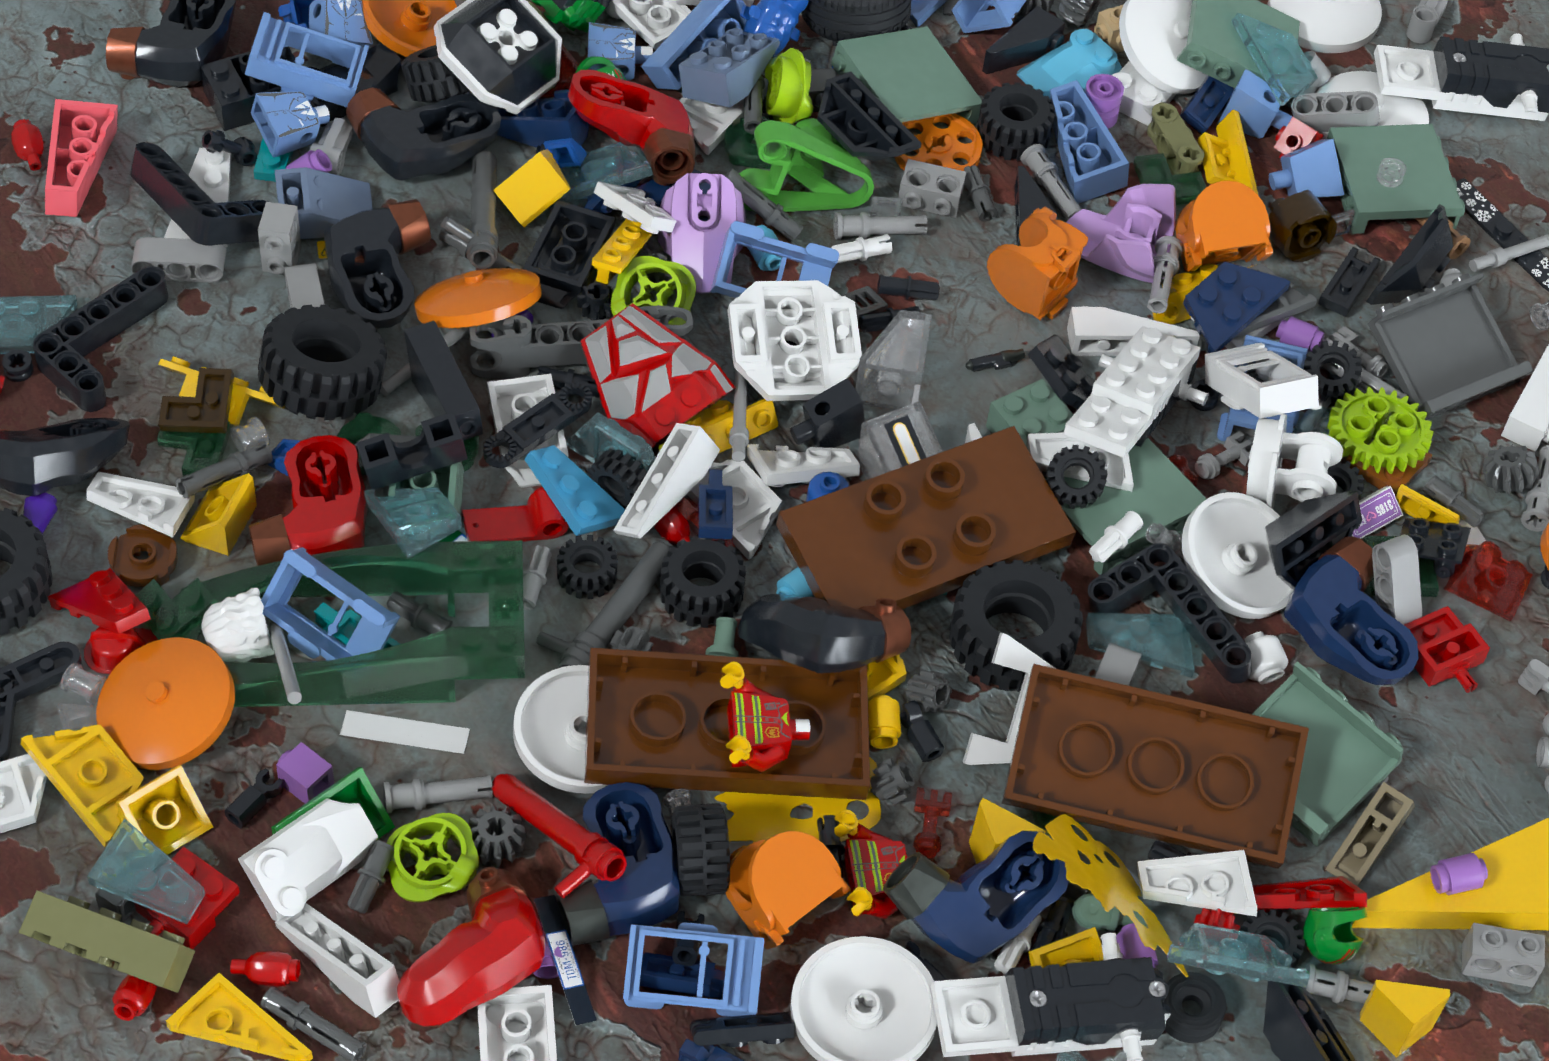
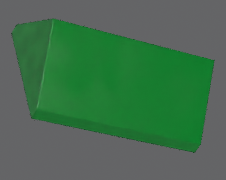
[271,767,395,840]

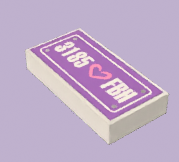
[1352,486,1403,539]

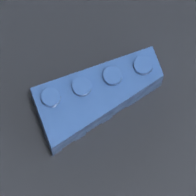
[641,0,746,90]
[1050,80,1129,204]

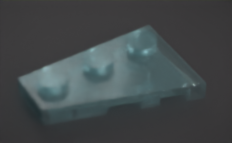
[1086,613,1194,678]
[87,818,205,924]

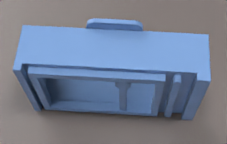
[952,0,1027,33]
[245,12,369,107]
[710,221,839,298]
[1217,335,1308,441]
[261,547,401,679]
[623,922,764,1017]

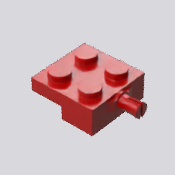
[1404,606,1490,693]
[133,846,240,949]

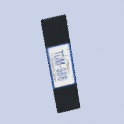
[534,895,597,1025]

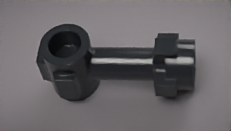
[202,130,257,166]

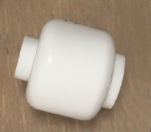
[1240,631,1288,684]

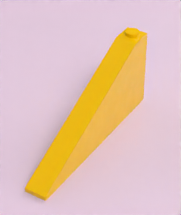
[1352,818,1549,931]

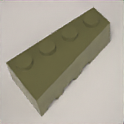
[19,890,195,993]

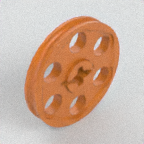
[894,113,983,171]

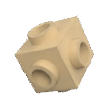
[1094,4,1124,53]

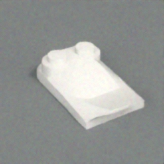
[606,0,691,50]
[1112,60,1176,126]
[487,374,568,488]
[238,798,378,921]
[477,985,557,1061]

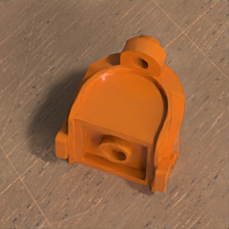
[1175,181,1273,272]
[987,207,1088,321]
[726,831,851,950]

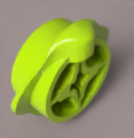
[764,48,813,124]
[611,256,696,325]
[387,813,479,902]

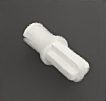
[831,234,892,263]
[1089,511,1143,563]
[994,915,1042,975]

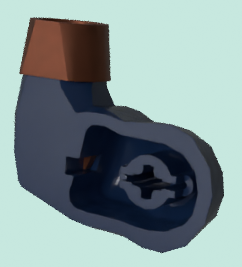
[1284,536,1418,685]

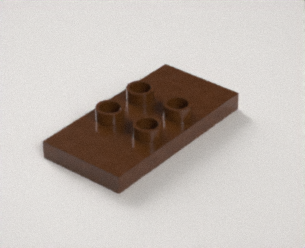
[776,426,1076,609]
[584,648,870,800]
[1002,664,1309,869]

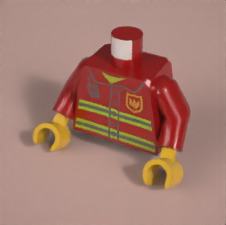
[720,661,810,772]
[834,809,907,919]

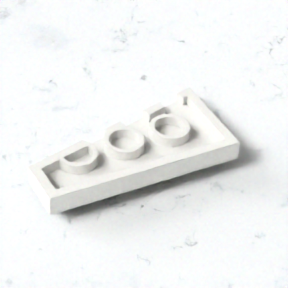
[164,148,231,247]

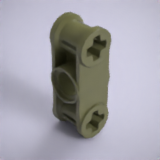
[1147,103,1204,184]

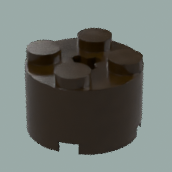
[1268,190,1337,262]

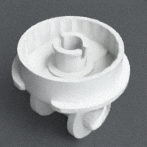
[1246,414,1343,509]

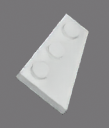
[594,181,676,234]
[1026,432,1134,492]
[746,444,860,487]
[87,472,195,537]
[1137,850,1257,917]

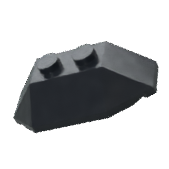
[817,71,922,161]
[1366,204,1454,305]
[1265,491,1362,589]
[1263,975,1356,1061]

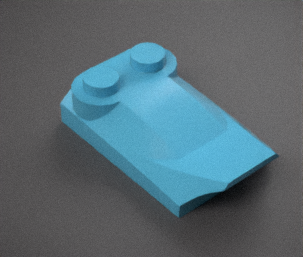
[1016,29,1122,98]

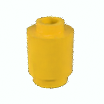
[868,695,901,749]

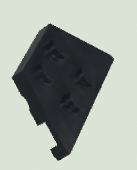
[1028,334,1095,409]

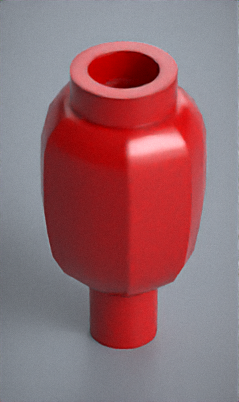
[11,119,44,171]
[653,505,691,545]
[230,951,301,987]
[112,974,157,1021]

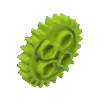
[1327,387,1433,474]

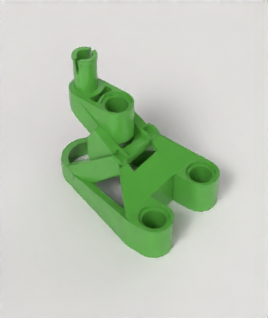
[739,118,874,212]

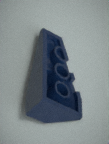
[496,90,589,148]

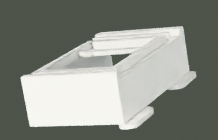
[1205,342,1322,419]

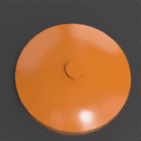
[361,0,457,57]
[414,268,542,328]
[96,637,235,770]

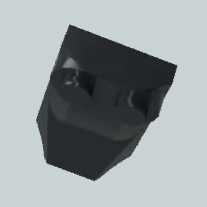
[308,43,402,127]
[523,200,615,309]

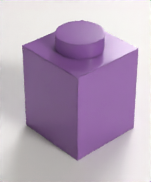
[276,742,334,804]

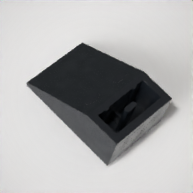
[201,46,295,131]

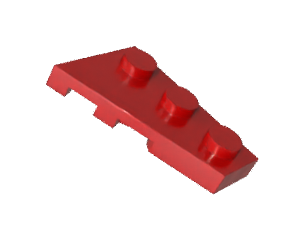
[48,568,151,634]
[1252,876,1367,913]

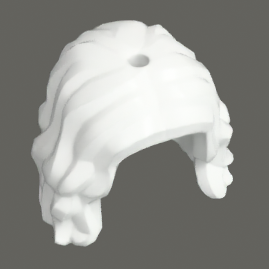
[201,587,275,663]

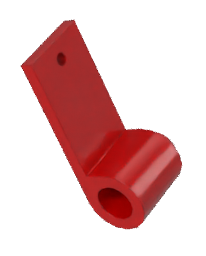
[461,487,569,546]

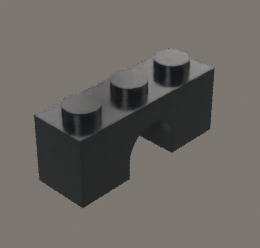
[356,412,468,490]

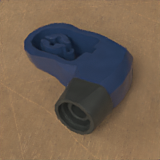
[556,782,680,946]
[883,830,1069,963]

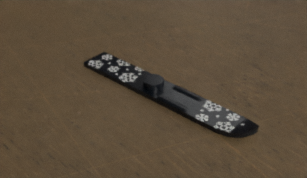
[1456,178,1549,292]

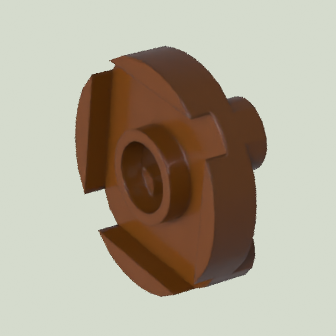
[108,524,178,587]

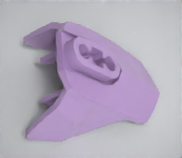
[658,173,746,294]
[1066,184,1176,283]

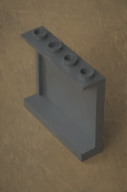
[1368,273,1534,420]

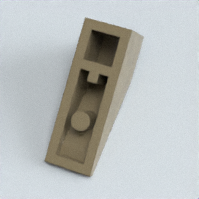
[1325,782,1415,887]

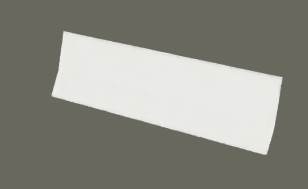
[340,710,470,754]

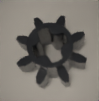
[577,282,612,320]

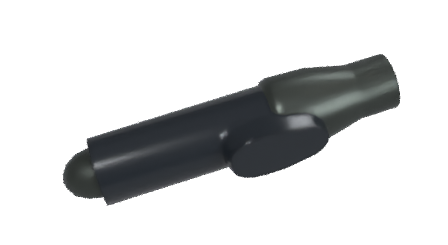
[965,349,1025,371]

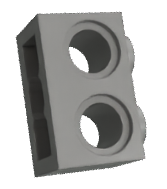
[897,159,967,218]
[258,202,301,275]
[1461,923,1545,987]

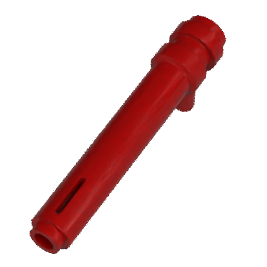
[491,774,627,899]

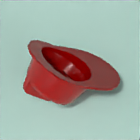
[84,626,163,674]

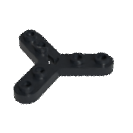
[0,642,82,762]

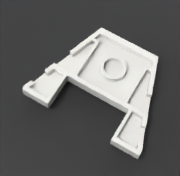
[963,633,1056,765]

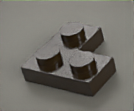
[158,368,234,433]

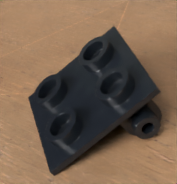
[1400,518,1471,578]

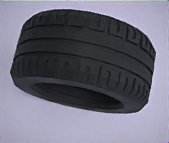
[802,0,911,42]

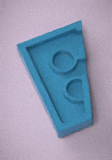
[524,445,625,536]

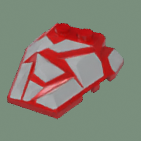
[580,303,735,462]

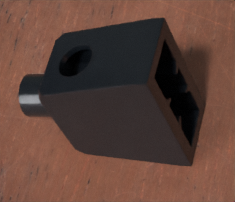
[790,378,867,448]

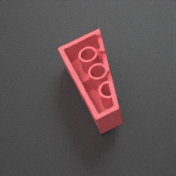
[45,99,118,217]

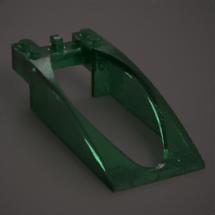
[178,540,525,707]

